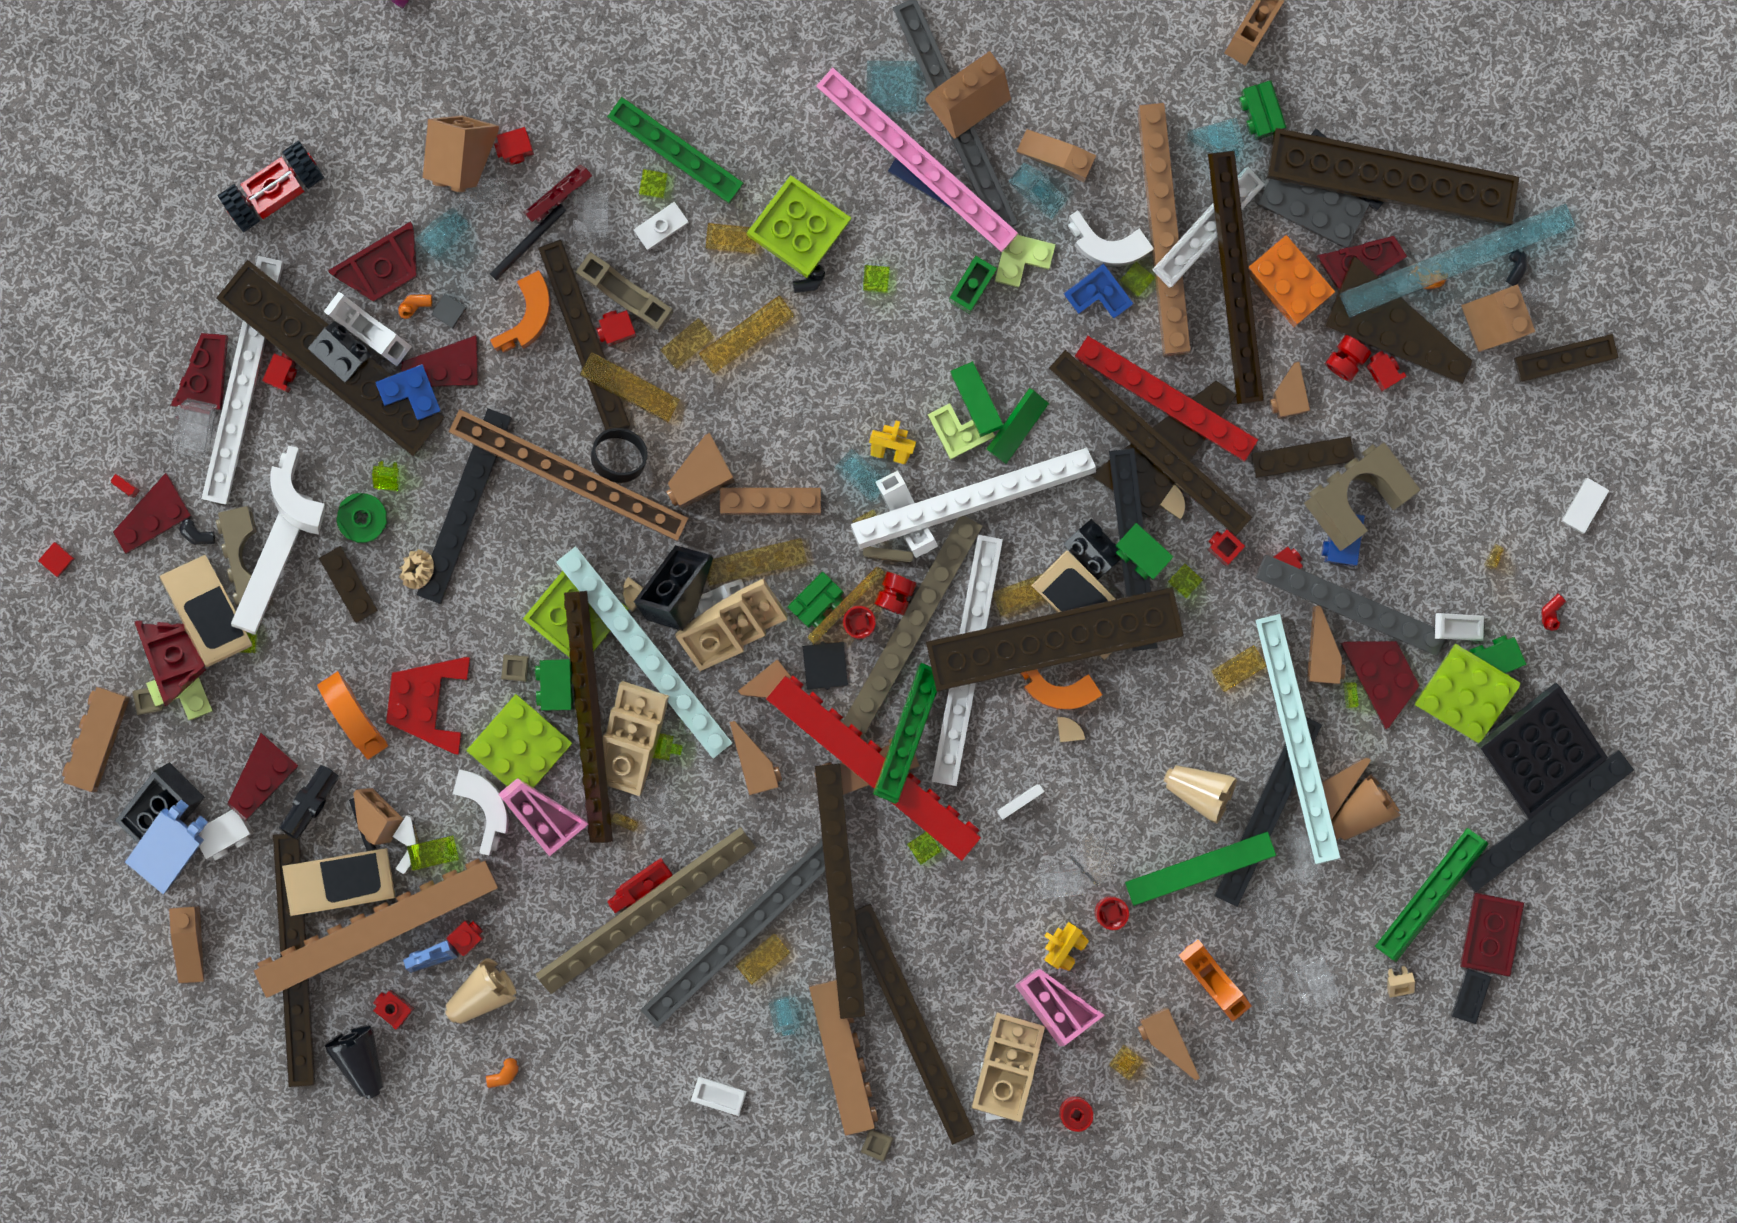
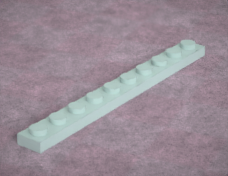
[556,546,732,758]
[1256,614,1341,865]

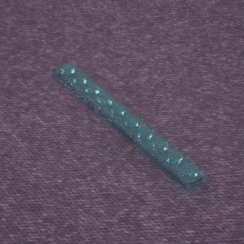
[1340,203,1575,318]

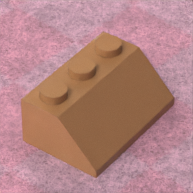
[925,51,1011,139]

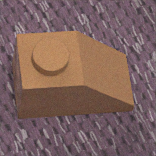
[1270,362,1310,419]
[738,660,791,698]
[354,788,404,845]

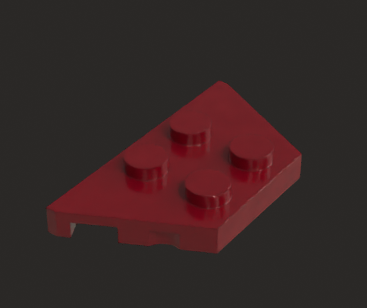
[328,221,417,303]
[134,621,206,706]
[1340,641,1419,730]

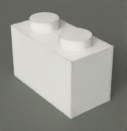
[199,810,254,861]

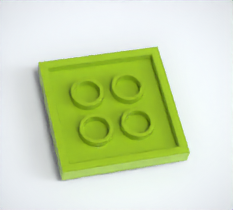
[747,175,851,278]
[523,571,629,658]
[1415,644,1520,743]
[466,694,573,788]

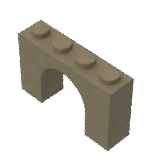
[1304,442,1420,551]

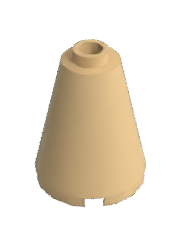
[1164,765,1237,824]
[445,958,516,1024]

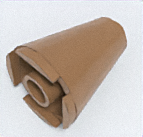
[1331,774,1401,841]

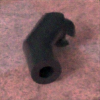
[1505,249,1527,286]
[793,264,825,293]
[179,519,215,545]

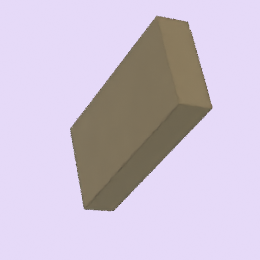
[863,547,913,563]

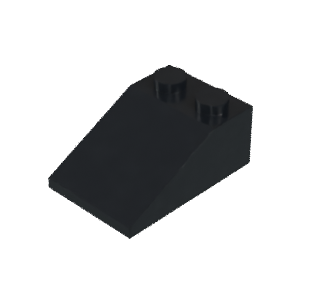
[633,545,713,631]
[115,762,205,843]

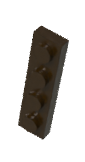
[1514,334,1619,383]
[1251,436,1354,478]

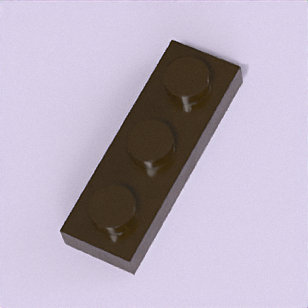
[319,546,378,624]

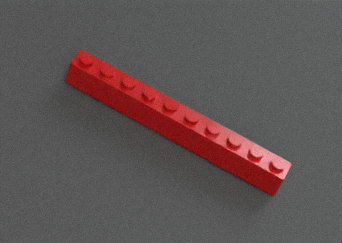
[766,675,981,861]

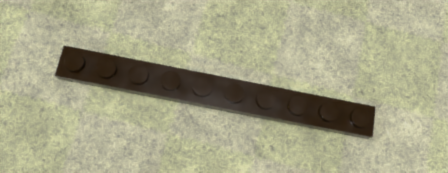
[1208,150,1264,404]
[1048,350,1253,537]
[564,591,613,843]
[815,763,866,1019]
[273,834,315,1087]
[855,903,975,1145]

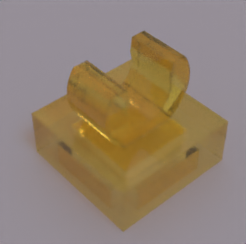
[1108,1045,1144,1080]

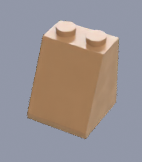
[423,115,499,192]
[1461,284,1535,352]
[666,433,735,509]

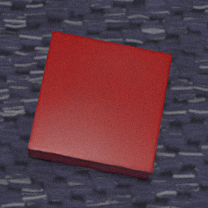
[110,474,140,498]
[38,542,75,578]

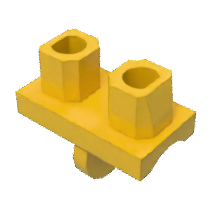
[869,420,916,464]
[1044,922,1089,971]

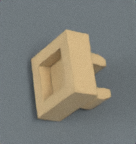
[1387,966,1415,998]

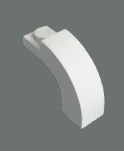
[1068,210,1154,267]
[324,292,412,366]
[270,446,325,535]
[876,470,938,558]
[453,770,509,855]

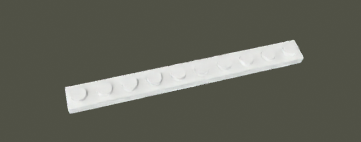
[202,256,284,505]
[851,448,1096,549]
[931,535,1003,786]

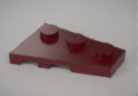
[523,164,592,222]
[1316,236,1407,291]
[170,333,228,410]
[402,335,478,387]
[113,473,192,554]
[227,733,298,821]

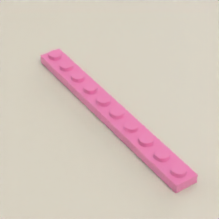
[816,68,1018,253]

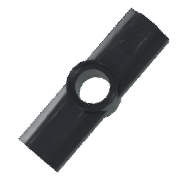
[279,765,339,840]

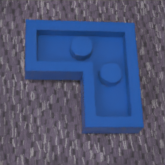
[1063,263,1134,319]
[375,364,441,420]

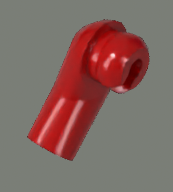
[1541,593,1566,631]

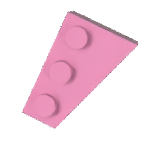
[498,778,588,856]
[1015,969,1105,1046]

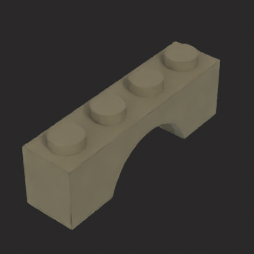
[576,252,674,333]
[216,506,274,607]

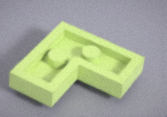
[995,235,1055,288]
[928,403,995,460]
[146,677,212,721]

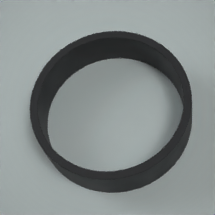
[591,428,648,483]

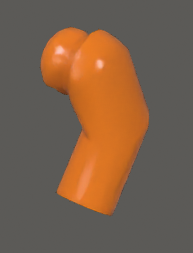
[486,1058,519,1088]

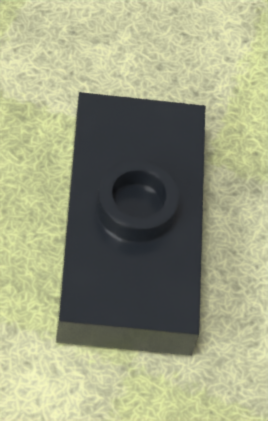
[1451,968,1492,1024]

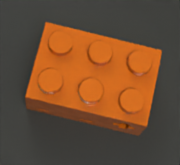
[1248,235,1335,327]

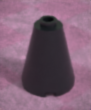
[325,1025,383,1099]

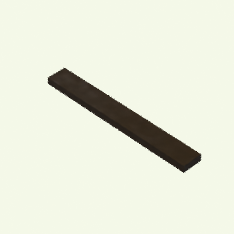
[538,239,630,430]

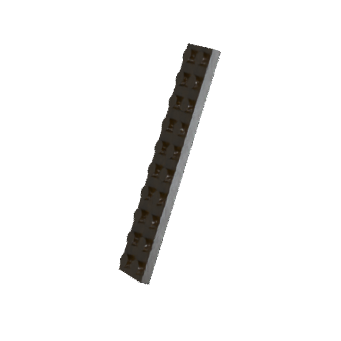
[1266,128,1520,227]
[216,260,445,457]
[926,587,1184,691]

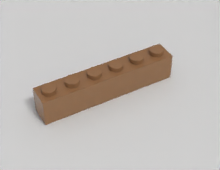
[809,980,878,1136]

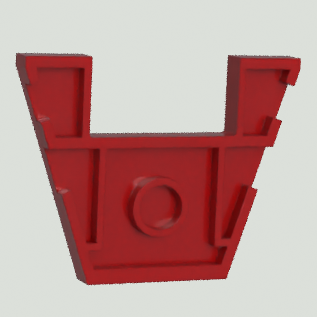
[386,657,470,755]

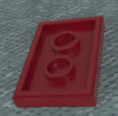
[1460,892,1525,977]

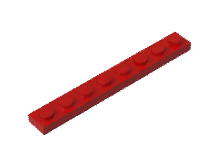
[1074,336,1258,462]

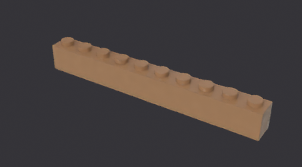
[1137,103,1190,357]
[449,409,688,541]
[254,858,499,998]

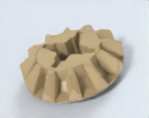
[399,549,434,589]

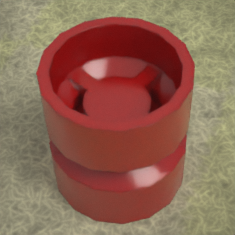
[1324,335,1372,382]
[874,572,917,616]
[843,606,876,640]
[1094,896,1129,930]
[1059,1096,1094,1132]

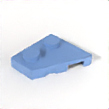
[403,940,458,973]

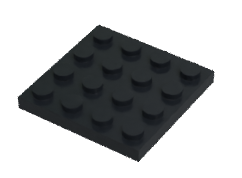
[1476,682,1608,820]

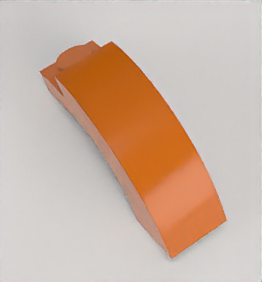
[490,270,551,352]
[1020,669,1102,710]
[317,671,388,760]
[1179,939,1252,1022]

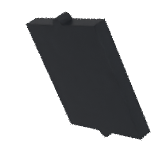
[802,641,848,690]

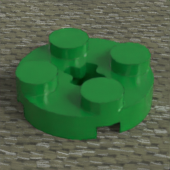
[336,493,388,543]

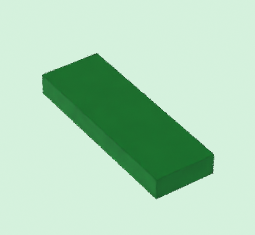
[950,361,1003,438]
[986,388,1049,464]

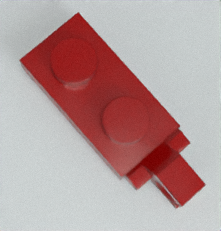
[607,858,673,913]

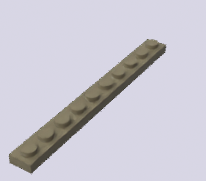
[842,516,983,739]
[535,827,756,994]

